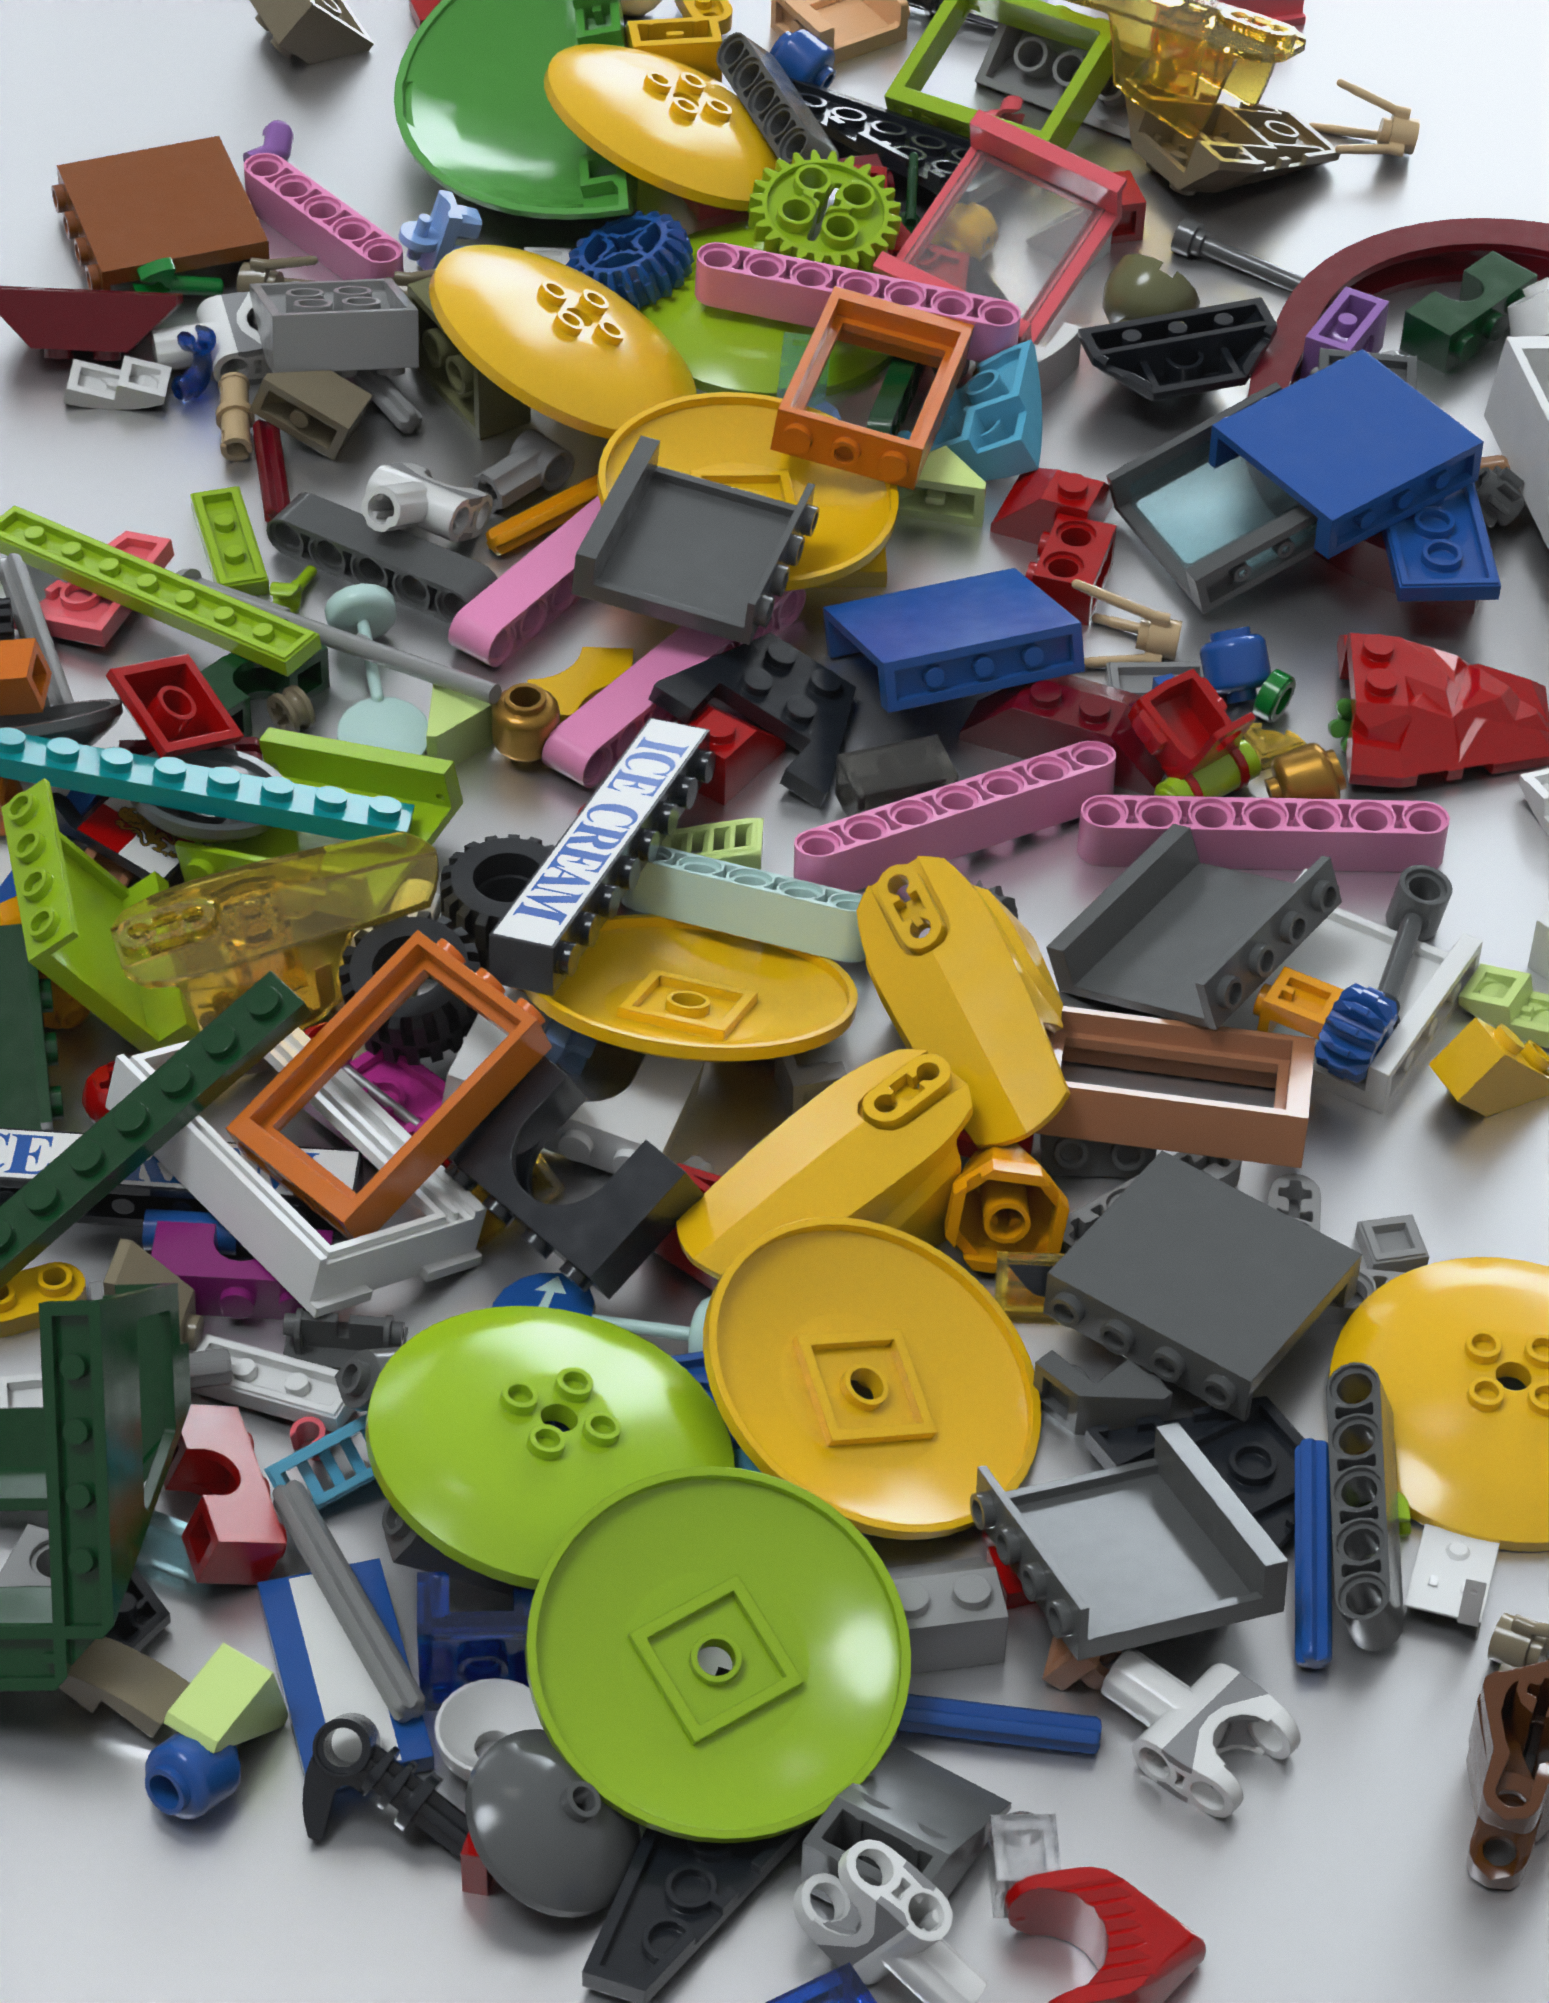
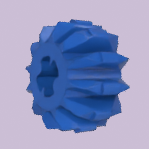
[1315,983,1398,1083]

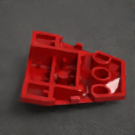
[1337,633,1549,788]

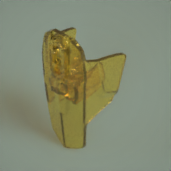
[1064,0,1307,139]
[110,831,439,1030]

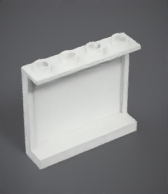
[1221,868,1483,1114]

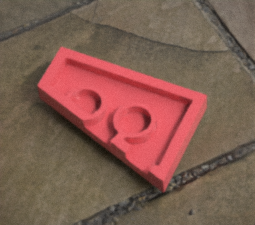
[13,531,174,647]

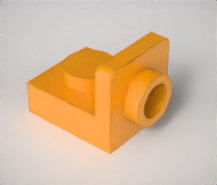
[1253,966,1344,1039]

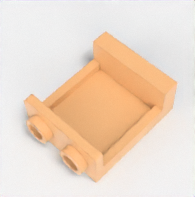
[770,0,910,65]

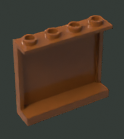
[51,136,270,290]

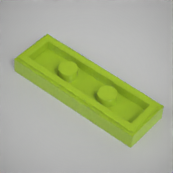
[190,486,270,596]

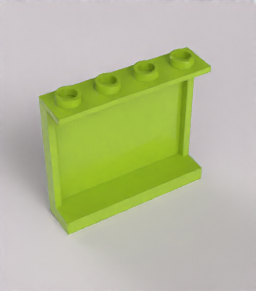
[1,778,200,1053]

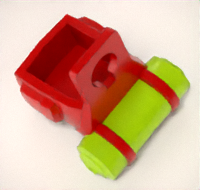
[1128,668,1262,797]

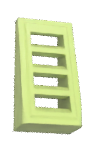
[660,818,764,870]

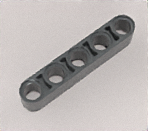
[716,32,839,165]
[266,492,498,624]
[1326,1362,1404,1651]

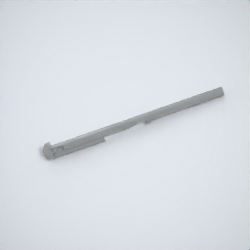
[176,568,502,704]

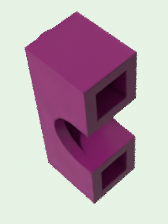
[151,1221,334,1320]

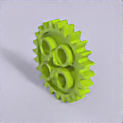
[748,150,902,272]

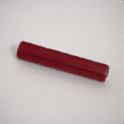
[253,419,290,523]

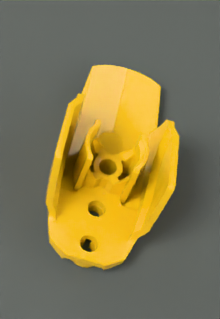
[857,856,1070,1148]
[676,1049,973,1280]

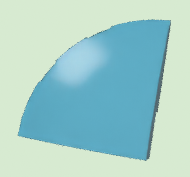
[897,339,1042,481]

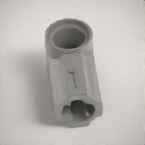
[473,429,575,513]

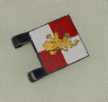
[52,792,206,881]

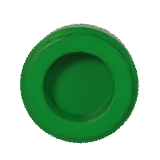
[1253,669,1296,723]

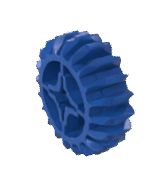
[566,211,694,311]

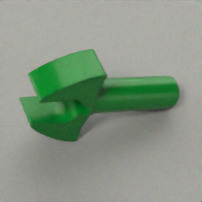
[133,257,224,297]

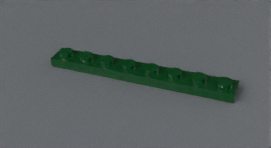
[0,970,312,1289]

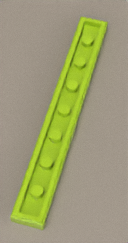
[0,505,322,677]

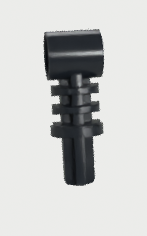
[302,1713,469,1857]

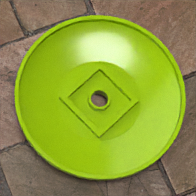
[640,221,894,400]
[365,1306,735,1590]
[525,1466,911,1843]

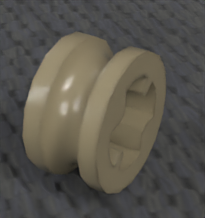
[266,684,316,733]

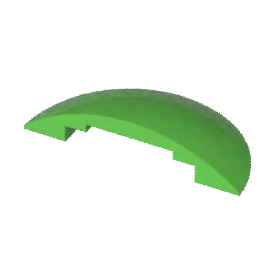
[394,0,638,220]

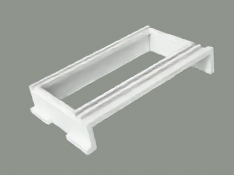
[105,1027,487,1318]

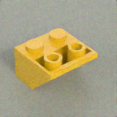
[625,16,723,83]

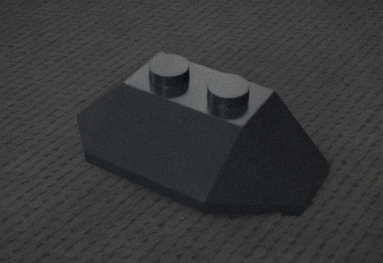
[1078,297,1277,401]

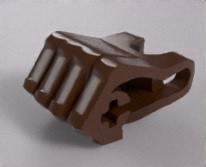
[1466,1659,1549,1890]

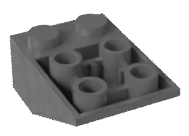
[800,1746,1012,1904]

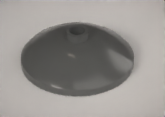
[0,699,123,746]
[130,747,282,844]
[465,1729,641,1918]

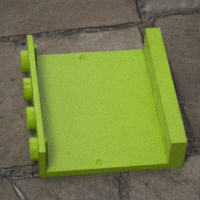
[174,727,463,924]

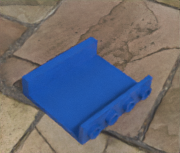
[1209,349,1484,559]
[823,568,1085,713]

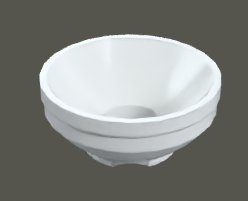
[435,1678,544,1781]

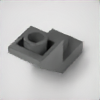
[1033,1350,1172,1435]

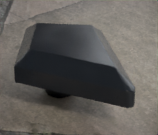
[104,1567,171,1651]

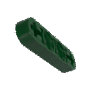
[866,356,927,436]

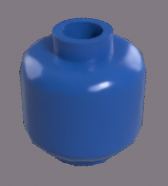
[770,29,836,89]
[1200,626,1272,704]
[145,1732,241,1820]

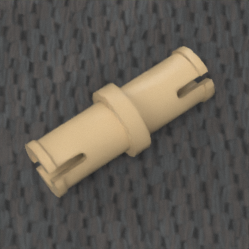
[215,372,255,462]

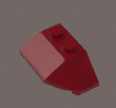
[0,285,183,361]
[959,675,1167,796]

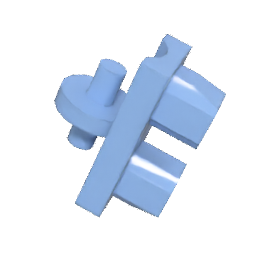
[398,190,482,270]

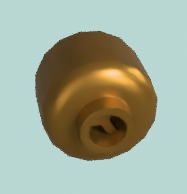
[491,683,560,762]
[1264,743,1347,799]

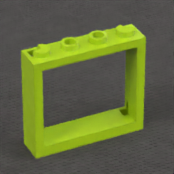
[884,0,1124,150]

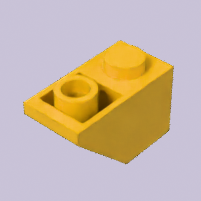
[1429,1017,1549,1117]

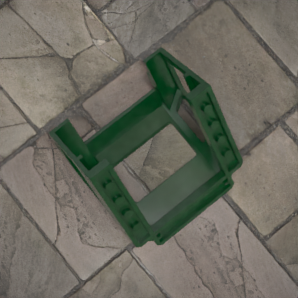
[0,1283,191,1691]

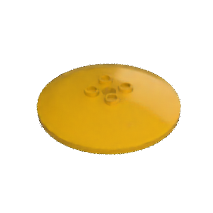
[544,44,778,211]
[429,245,697,439]
[597,392,899,591]
[524,914,858,1062]
[703,1217,1041,1540]
[1328,1257,1549,1552]

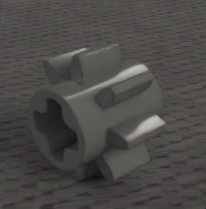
[1474,466,1525,528]

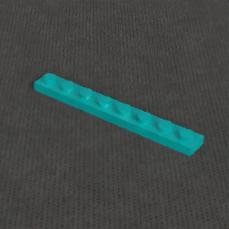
[0,728,415,851]

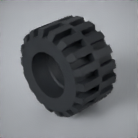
[440,834,554,972]
[339,911,481,1065]

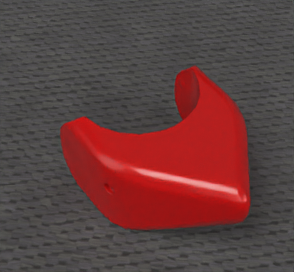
[1004,1867,1206,2003]

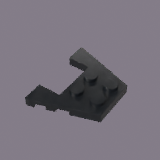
[648,632,856,808]
[1084,1396,1305,1550]

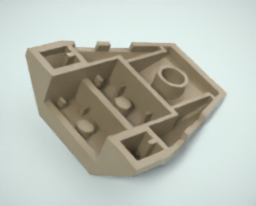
[1124,79,1340,196]

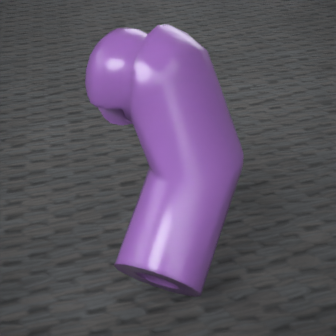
[243,120,294,162]

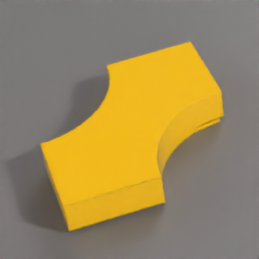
[527,647,633,724]

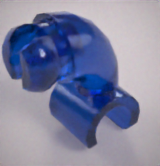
[171,324,216,401]

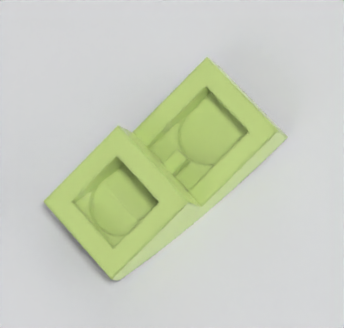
[1458,963,1549,1049]

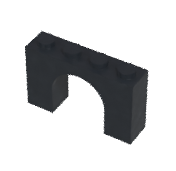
[444,1056,704,1300]

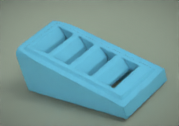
[264,1414,376,1510]

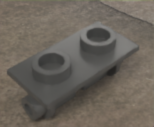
[1040,1134,1156,1178]
[283,1308,408,1370]

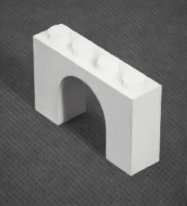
[442,985,705,1174]

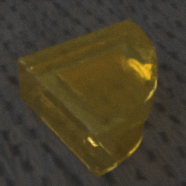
[1242,723,1307,771]

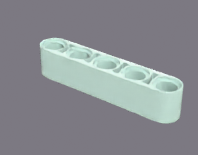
[621,846,866,962]

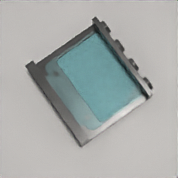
[1106,382,1318,614]

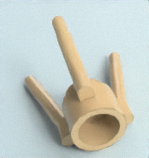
[1309,78,1420,157]
[1071,579,1183,669]

